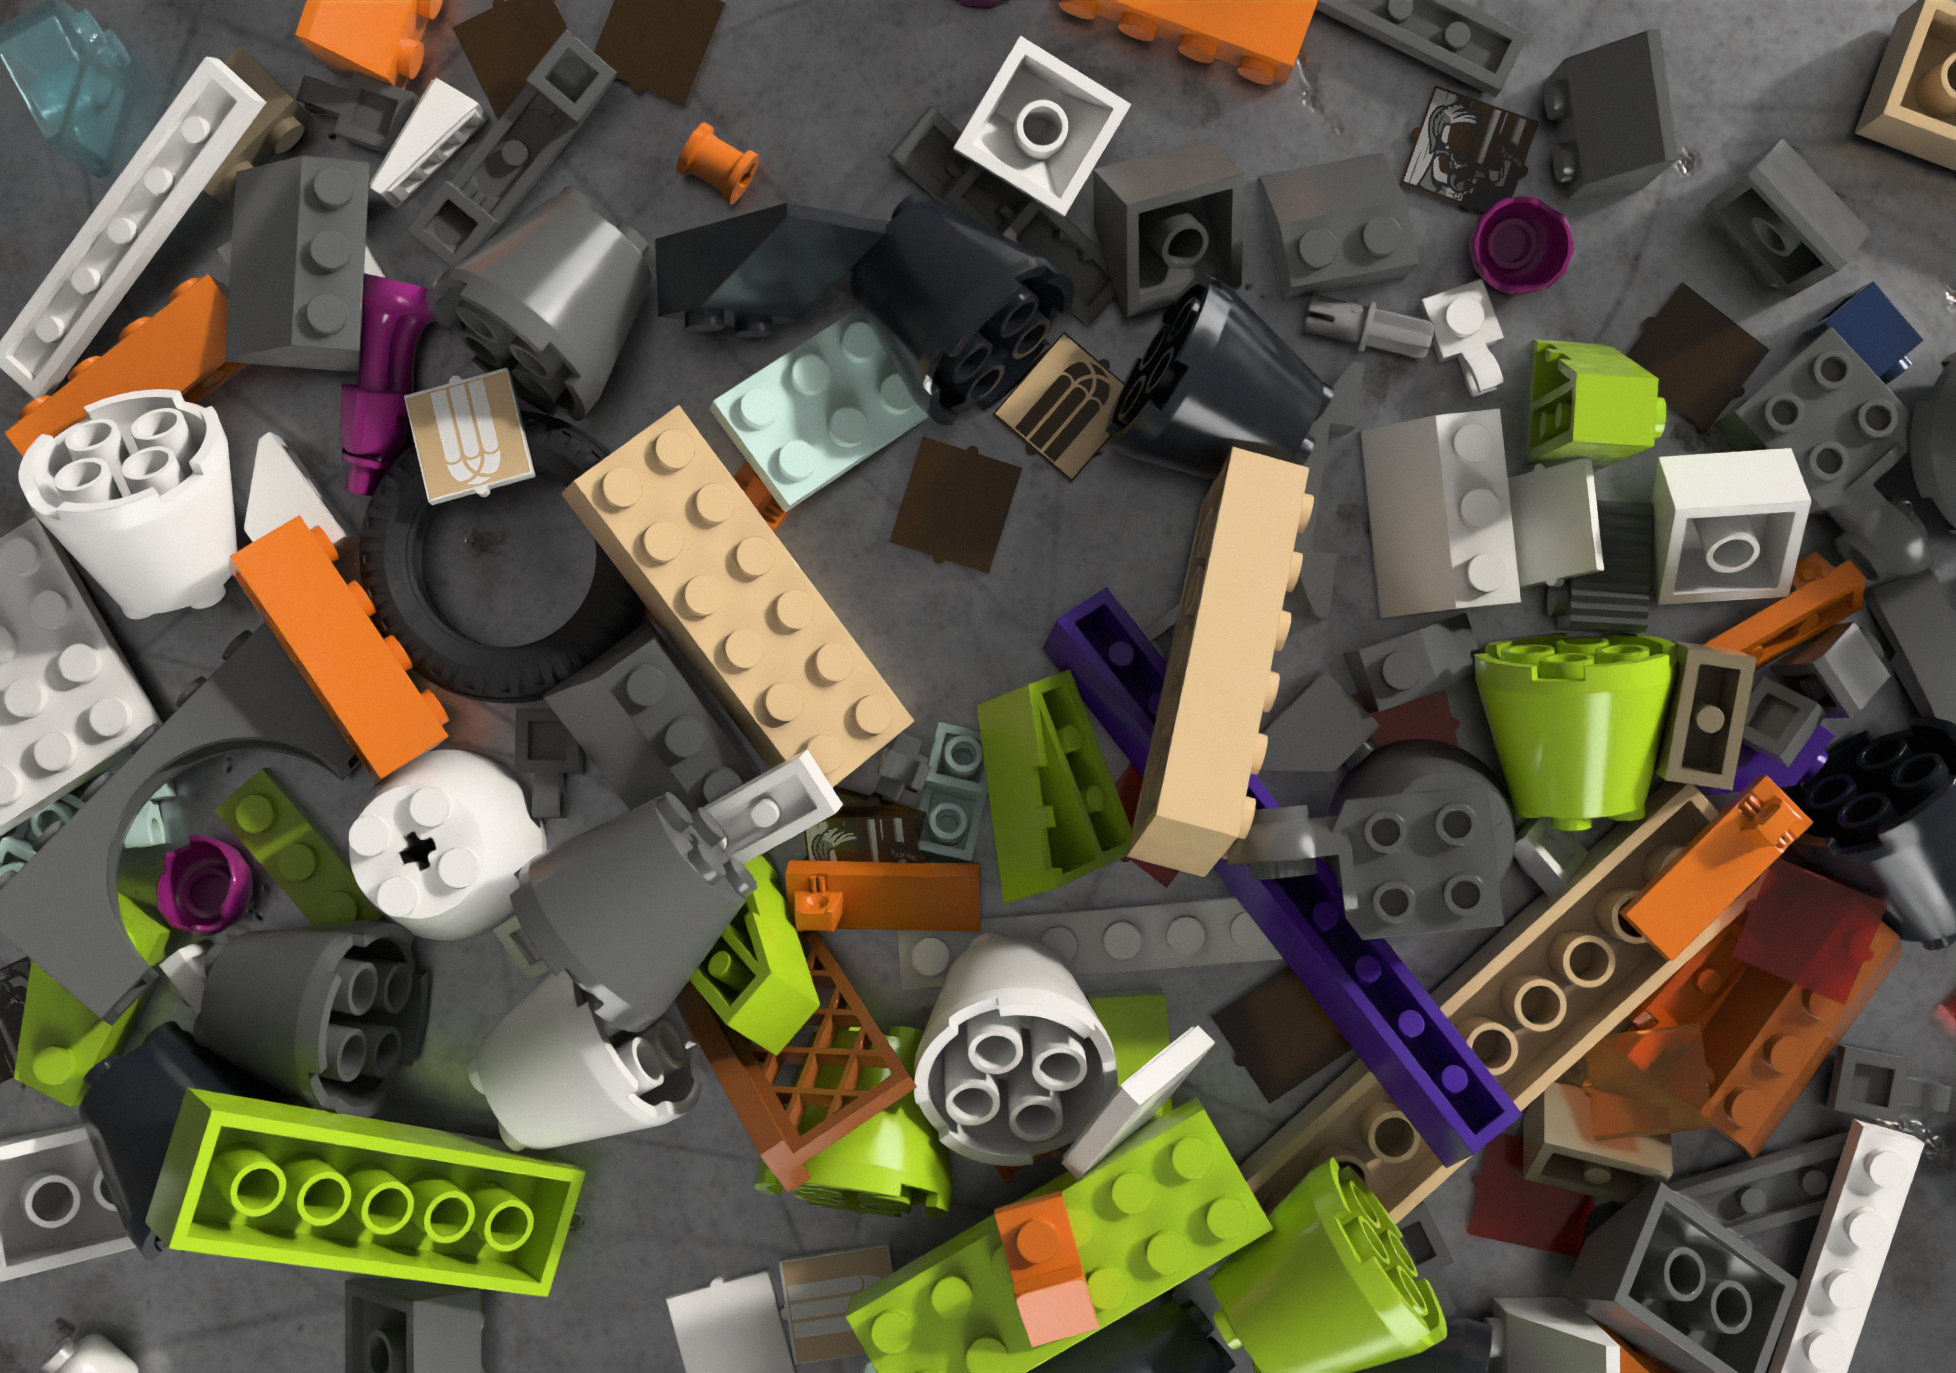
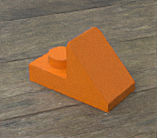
[994,1191,1099,1347]

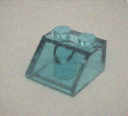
[0,0,135,179]

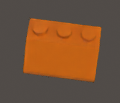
[295,0,443,89]

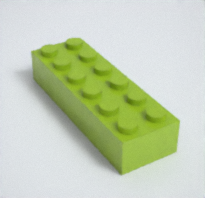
[145,1087,586,1297]
[845,1097,1273,1373]

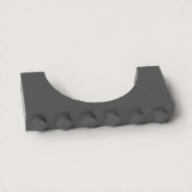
[0,621,360,1026]

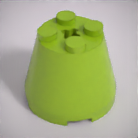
[1474,633,1677,831]
[754,1026,953,1219]
[1208,1157,1447,1373]

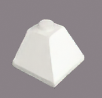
[953,36,1131,218]

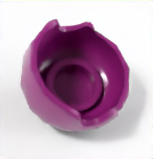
[1468,196,1574,295]
[156,835,253,937]

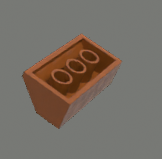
[1660,881,1903,1159]

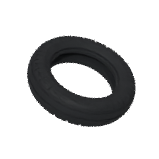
[359,410,647,704]

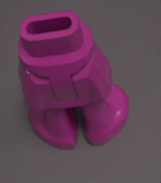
[340,273,436,497]

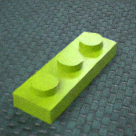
[214,768,384,925]

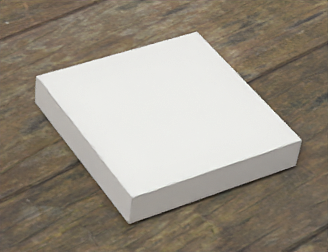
[1062,1026,1215,1180]

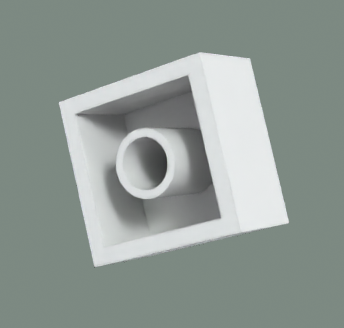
[1650,448,1811,605]

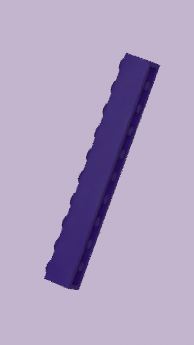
[1043,587,1523,1168]

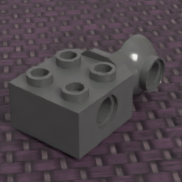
[1713,326,1934,582]
[1226,785,1505,940]

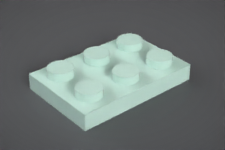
[709,307,929,512]

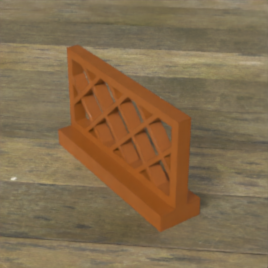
[675,930,917,1193]

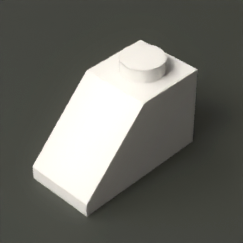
[244,432,360,557]

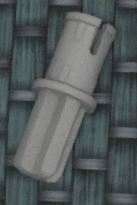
[1303,292,1434,359]

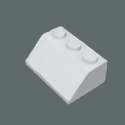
[1359,409,1521,619]

